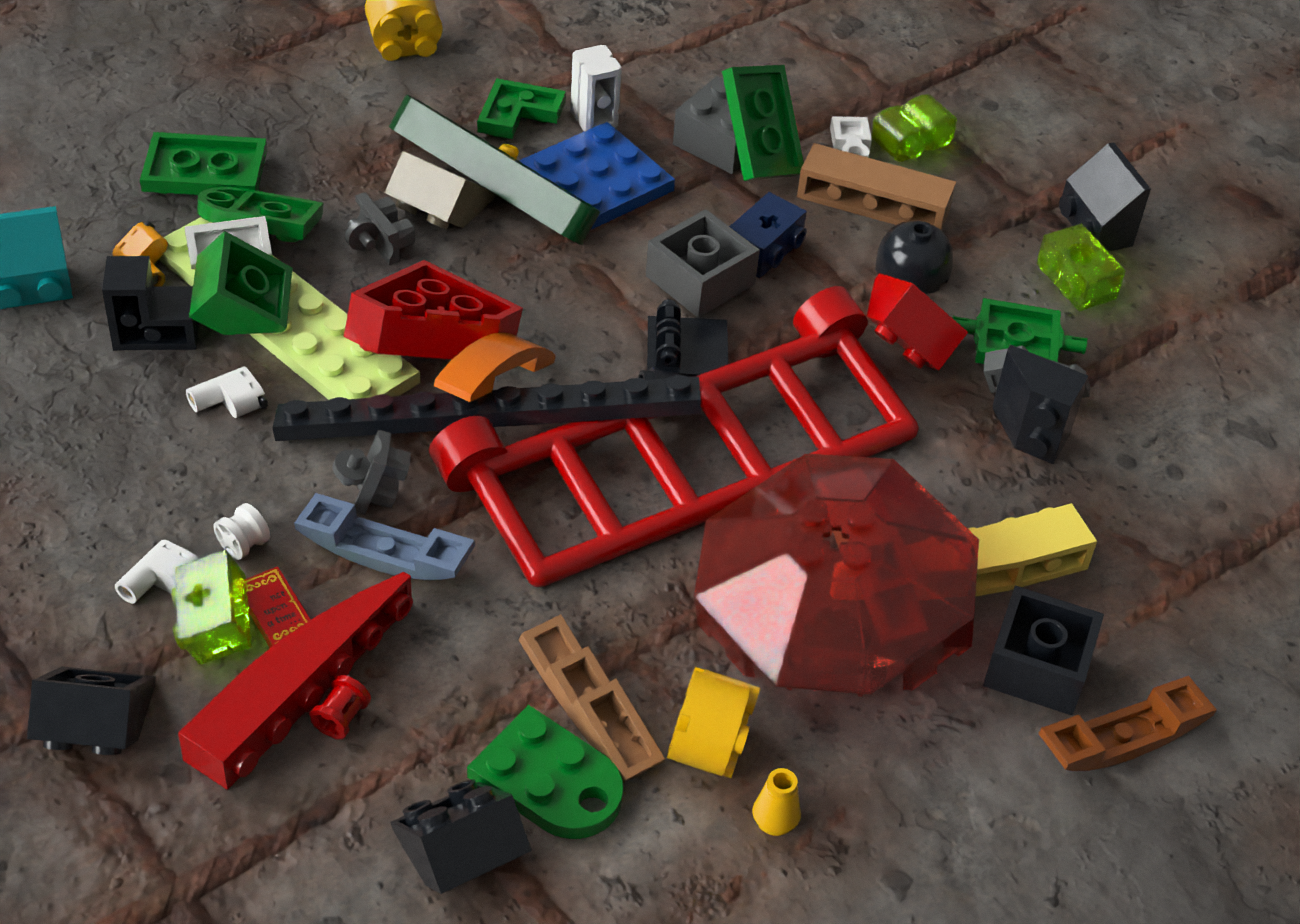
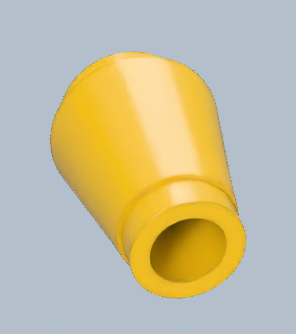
[752,768,801,836]

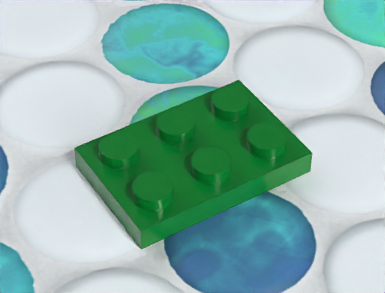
[722,65,804,181]
[140,132,267,195]

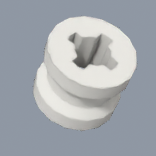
[213,503,271,560]

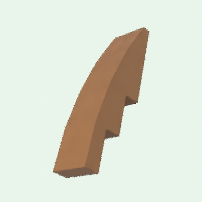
[519,614,665,783]

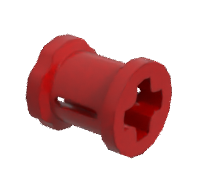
[309,675,371,740]

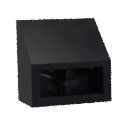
[390,780,532,894]

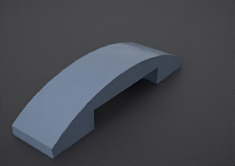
[294,493,475,580]

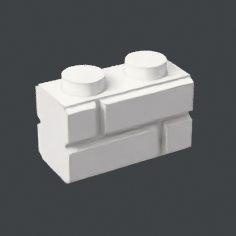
[570,45,622,131]

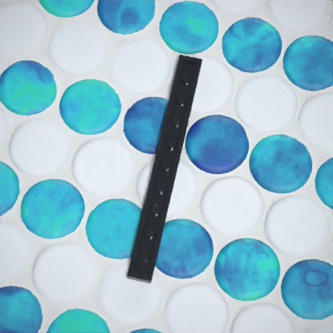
[272,375,702,441]

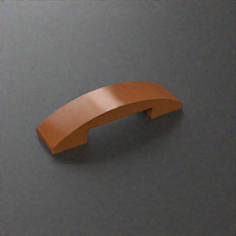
[1038,675,1217,771]

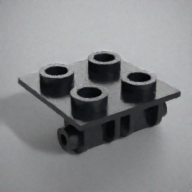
[647,299,728,377]

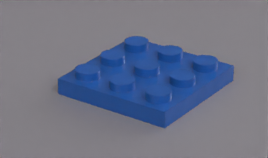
[519,122,675,230]

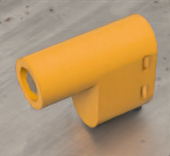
[112,220,168,287]

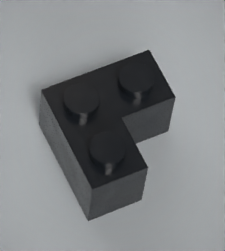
[102,256,199,351]

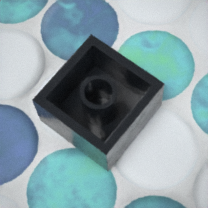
[983,585,1104,716]

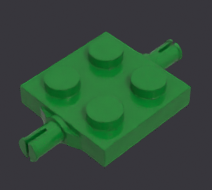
[952,298,1088,364]

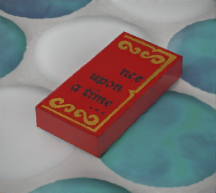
[236,566,311,648]

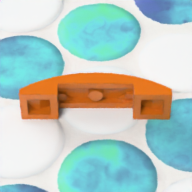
[434,333,556,402]

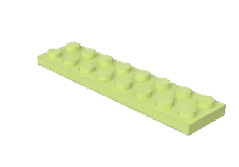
[158,217,420,400]

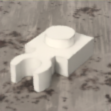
[830,116,872,158]

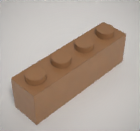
[797,143,956,230]

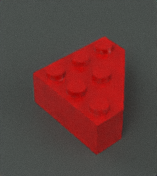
[344,260,523,359]

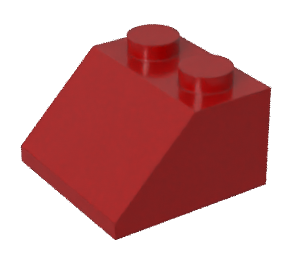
[866,273,968,371]

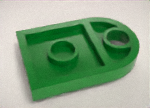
[197,187,324,242]
[467,705,623,839]

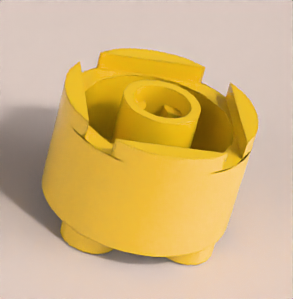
[365,0,443,61]
[667,667,760,778]

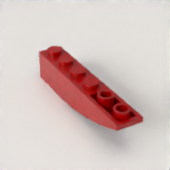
[178,572,413,790]

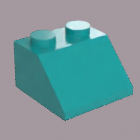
[0,206,73,309]

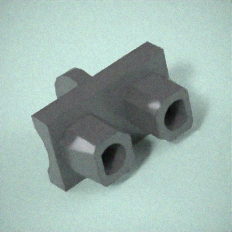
[345,192,415,265]
[332,430,411,515]

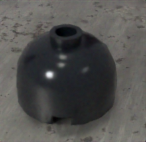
[875,221,953,294]

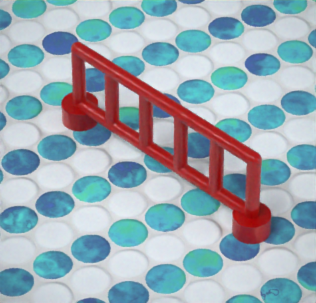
[429,286,919,587]

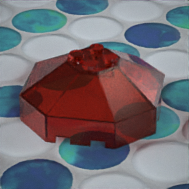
[694,454,979,697]

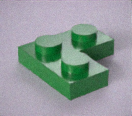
[477,78,566,139]

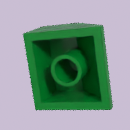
[189,231,292,335]

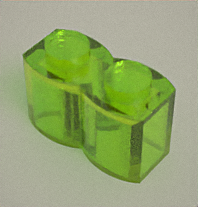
[871,94,957,162]

